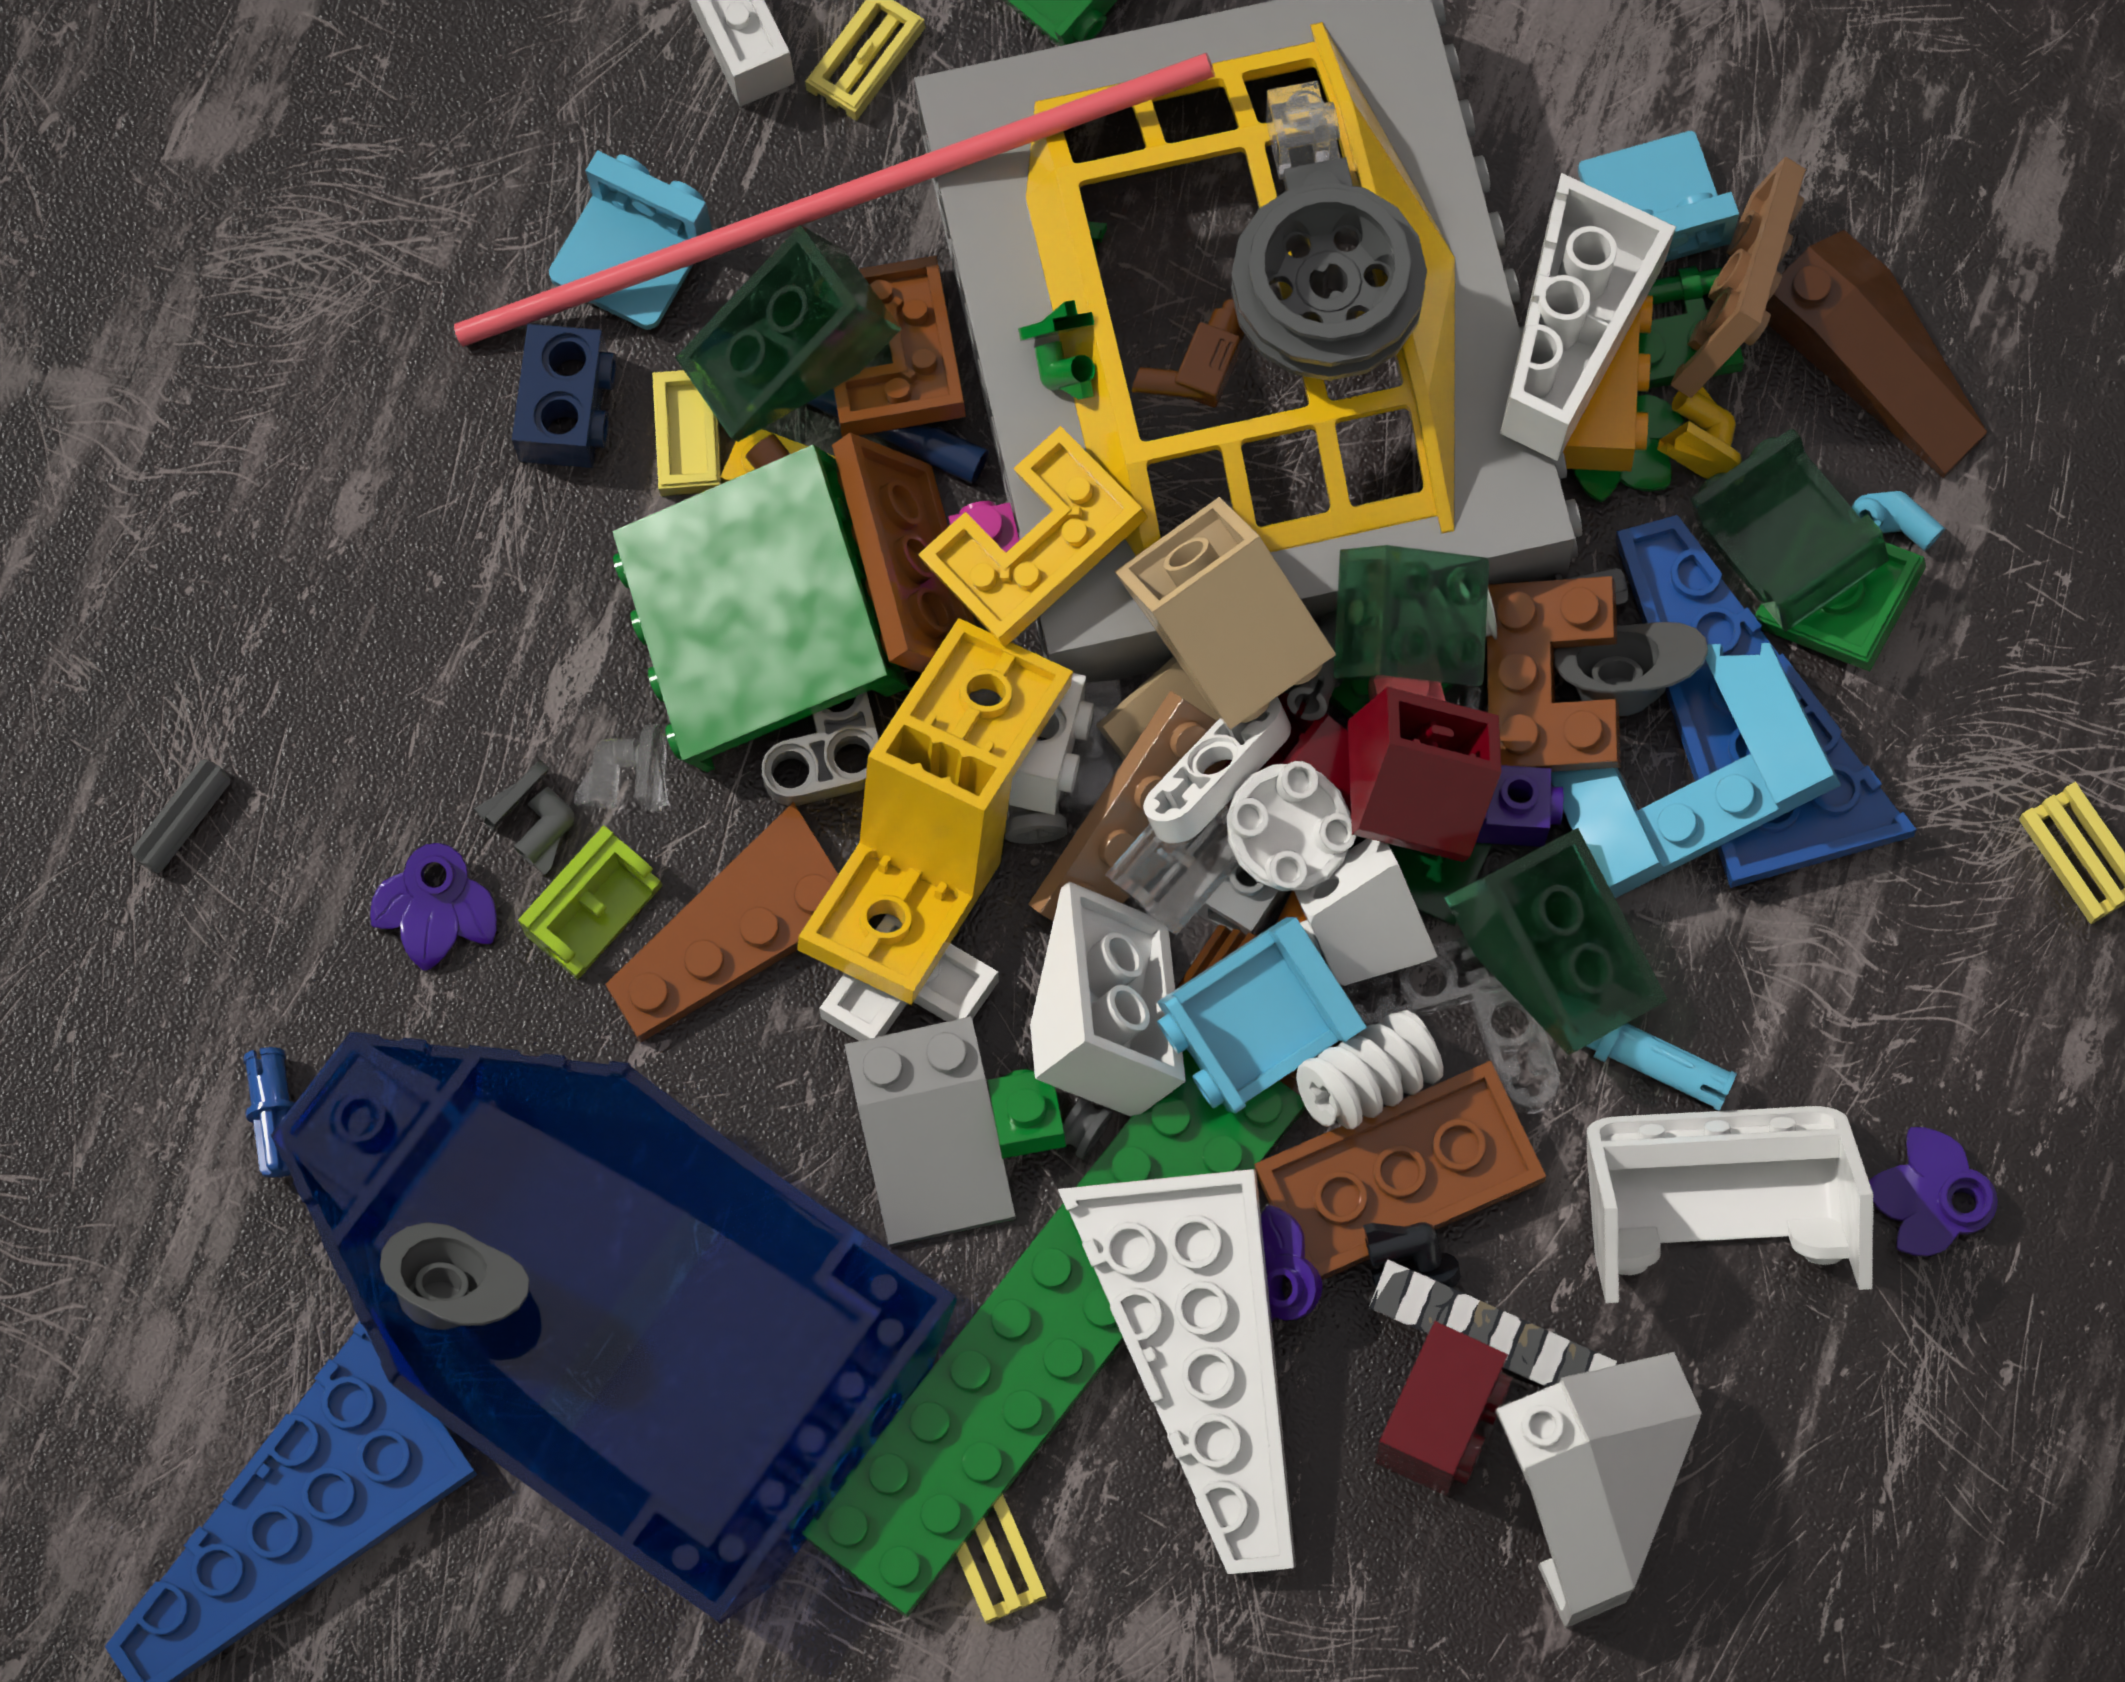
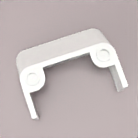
[1587,1106,1873,1303]

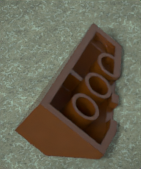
[1765,230,1987,478]

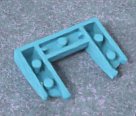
[1551,643,1841,901]

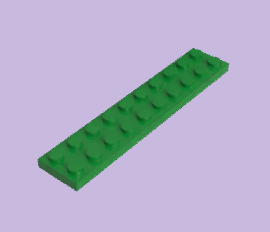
[802,1048,1306,1618]

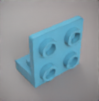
[1578,131,1739,262]

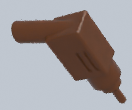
[1132,298,1245,408]

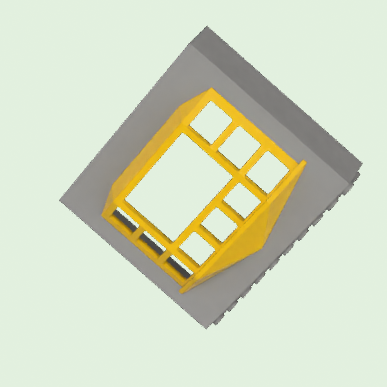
[914,0,1582,687]

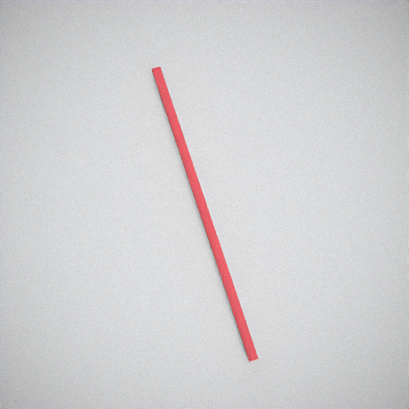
[454,52,1215,347]

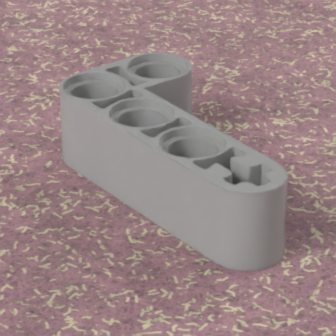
[762,692,879,806]

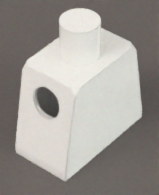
[1294,838,1438,986]

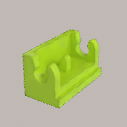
[518,825,662,980]

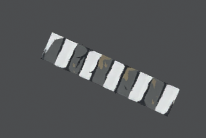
[1369,1260,1617,1387]

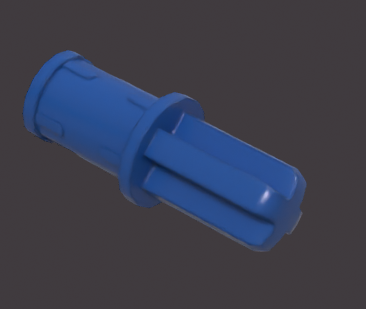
[243,1047,298,1178]

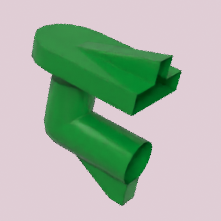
[1018,300,1095,400]

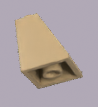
[1114,497,1336,730]

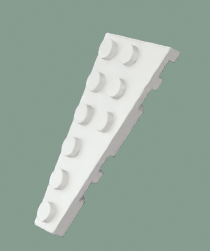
[1058,1169,1296,1574]

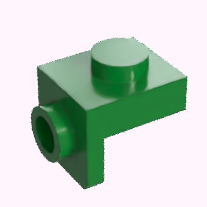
[987,1069,1066,1159]

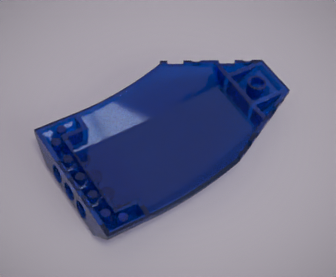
[271,1031,958,1625]

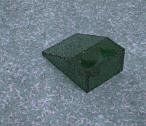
[675,225,902,442]
[1444,828,1668,1055]

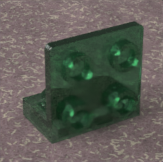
[1334,545,1489,686]

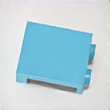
[1157,917,1367,1113]

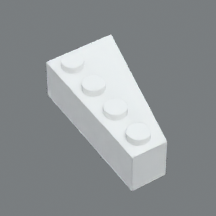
[1500,173,1676,461]

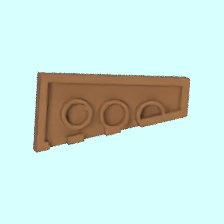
[1028,691,1228,921]

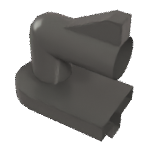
[474,760,575,876]

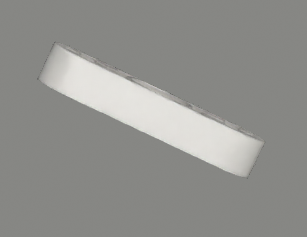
[1143,697,1291,843]

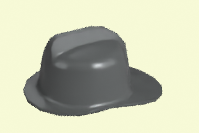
[1554,622,1708,717]
[380,1222,529,1331]

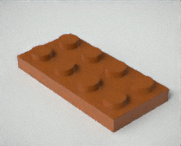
[832,433,975,673]
[1254,1061,1546,1280]

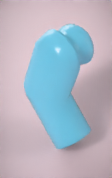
[1850,491,1945,551]

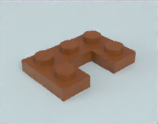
[815,255,966,438]
[1487,576,1621,772]

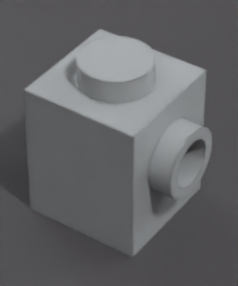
[1197,847,1288,936]

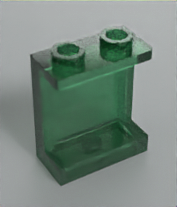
[1691,429,1889,632]

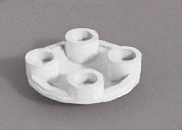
[1227,761,1356,891]

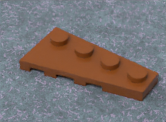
[605,802,839,1043]

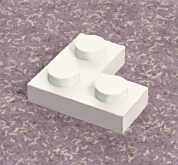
[819,914,999,1041]

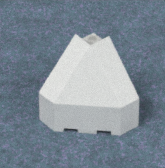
[1496,1352,1702,1628]

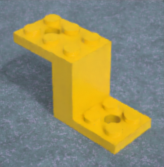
[797,618,1073,1005]

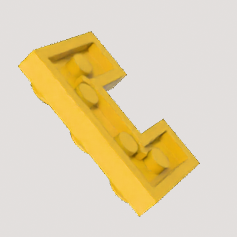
[918,426,1148,647]

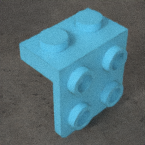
[549,150,712,329]

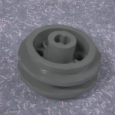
[1231,181,1427,381]

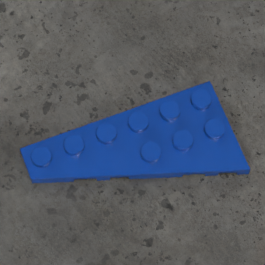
[1615,515,1917,888]
[105,1311,477,1682]

